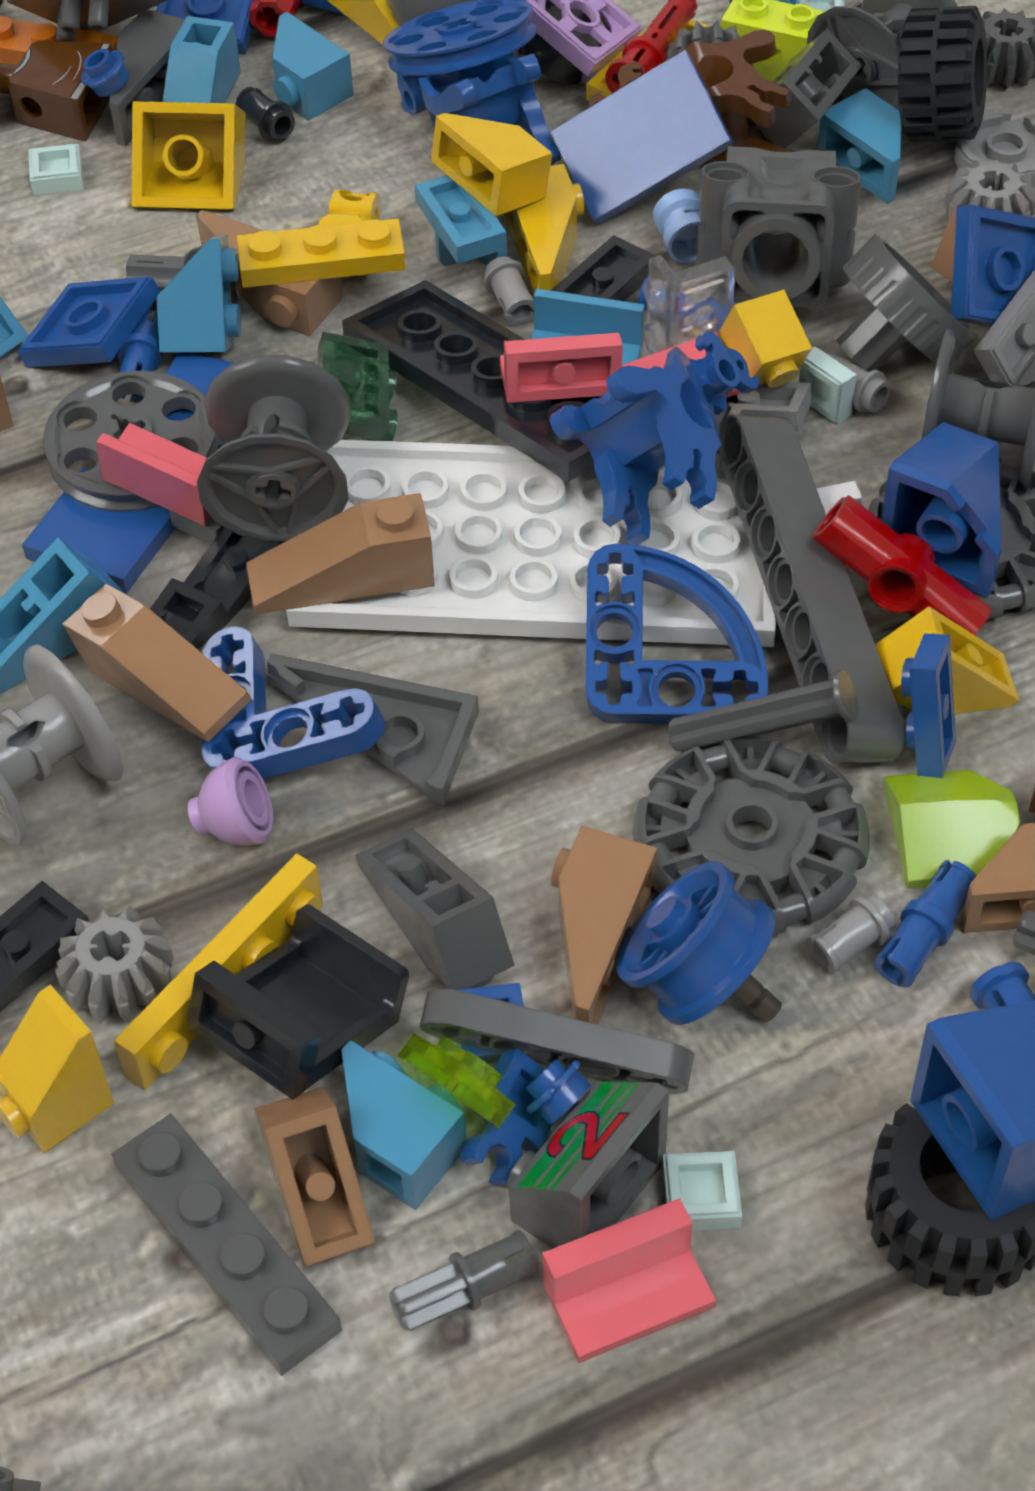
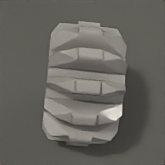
[944,159,1035,219]
[56,905,174,1024]

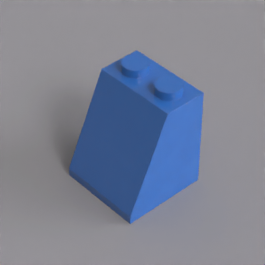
[910,1000,1035,1221]

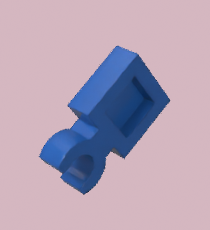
[461,1048,552,1186]

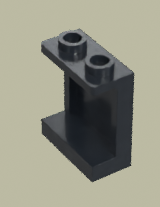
[186,904,409,1100]

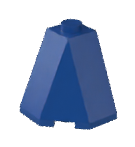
[881,422,1002,598]

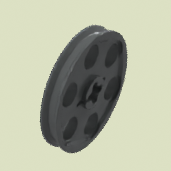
[43,371,219,512]

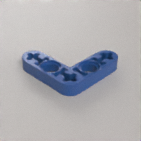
[202,626,385,779]

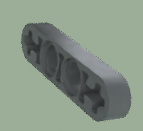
[420,988,694,1094]

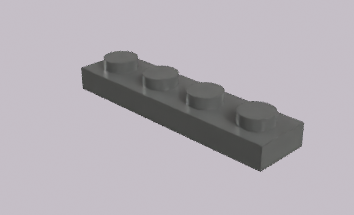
[111,1113,342,1376]

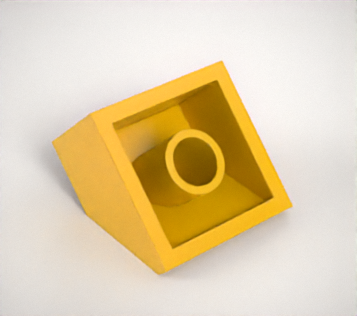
[132,101,246,210]

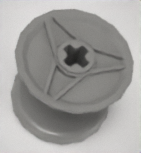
[0,644,124,846]

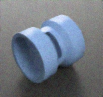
[653,188,701,264]

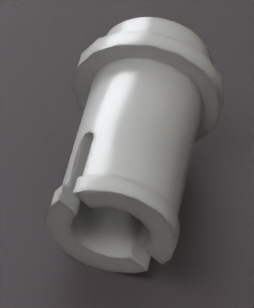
[484,256,534,326]
[829,353,891,413]
[806,894,896,974]

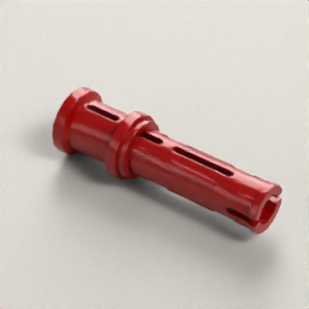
[605,0,698,94]

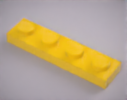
[114,853,323,1090]

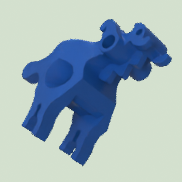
[396,52,561,166]
[550,331,759,545]

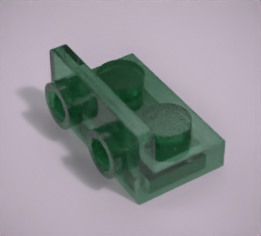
[317,332,398,441]

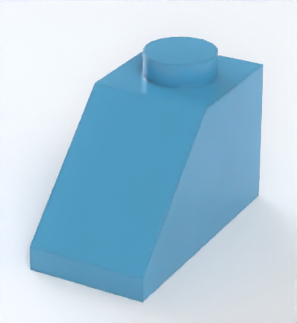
[272,12,354,121]
[817,88,901,204]

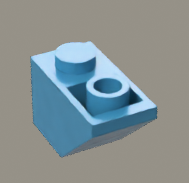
[162,16,241,103]
[157,234,241,352]
[341,1040,467,1210]

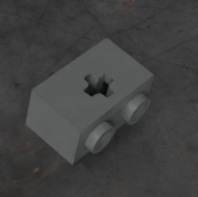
[753,29,862,148]

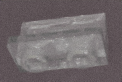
[643,255,735,354]

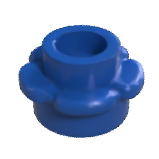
[81,49,130,97]
[525,1059,591,1125]

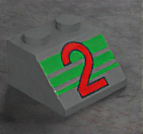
[507,1081,669,1249]

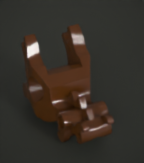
[589,30,797,165]

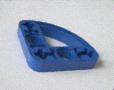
[586,544,768,724]

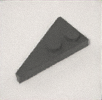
[267,653,479,805]

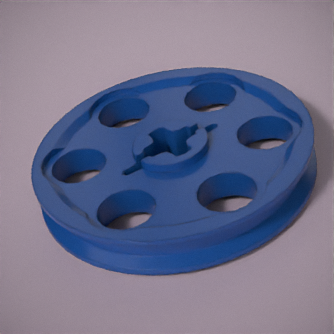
[383,0,537,76]

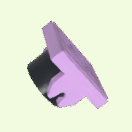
[523,0,643,85]

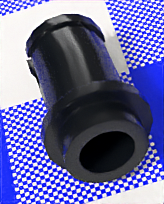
[236,87,295,140]

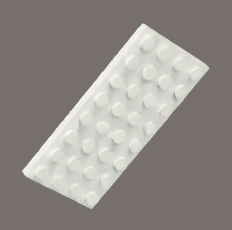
[286,440,775,647]

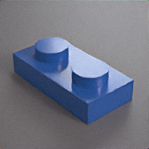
[901,633,956,778]

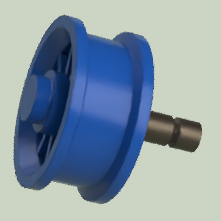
[616,861,782,1025]

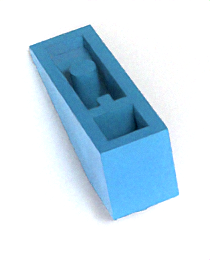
[0,537,124,694]

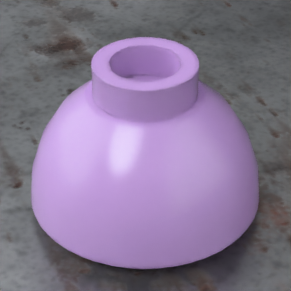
[188,757,273,846]

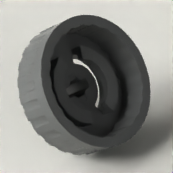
[836,234,978,372]

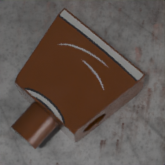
[0,41,113,141]

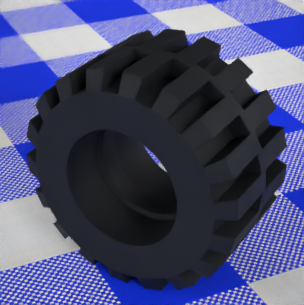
[898,6,987,141]
[865,1103,1035,1297]

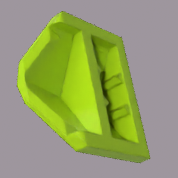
[883,769,1020,889]

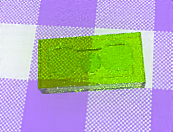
[397,1033,516,1128]

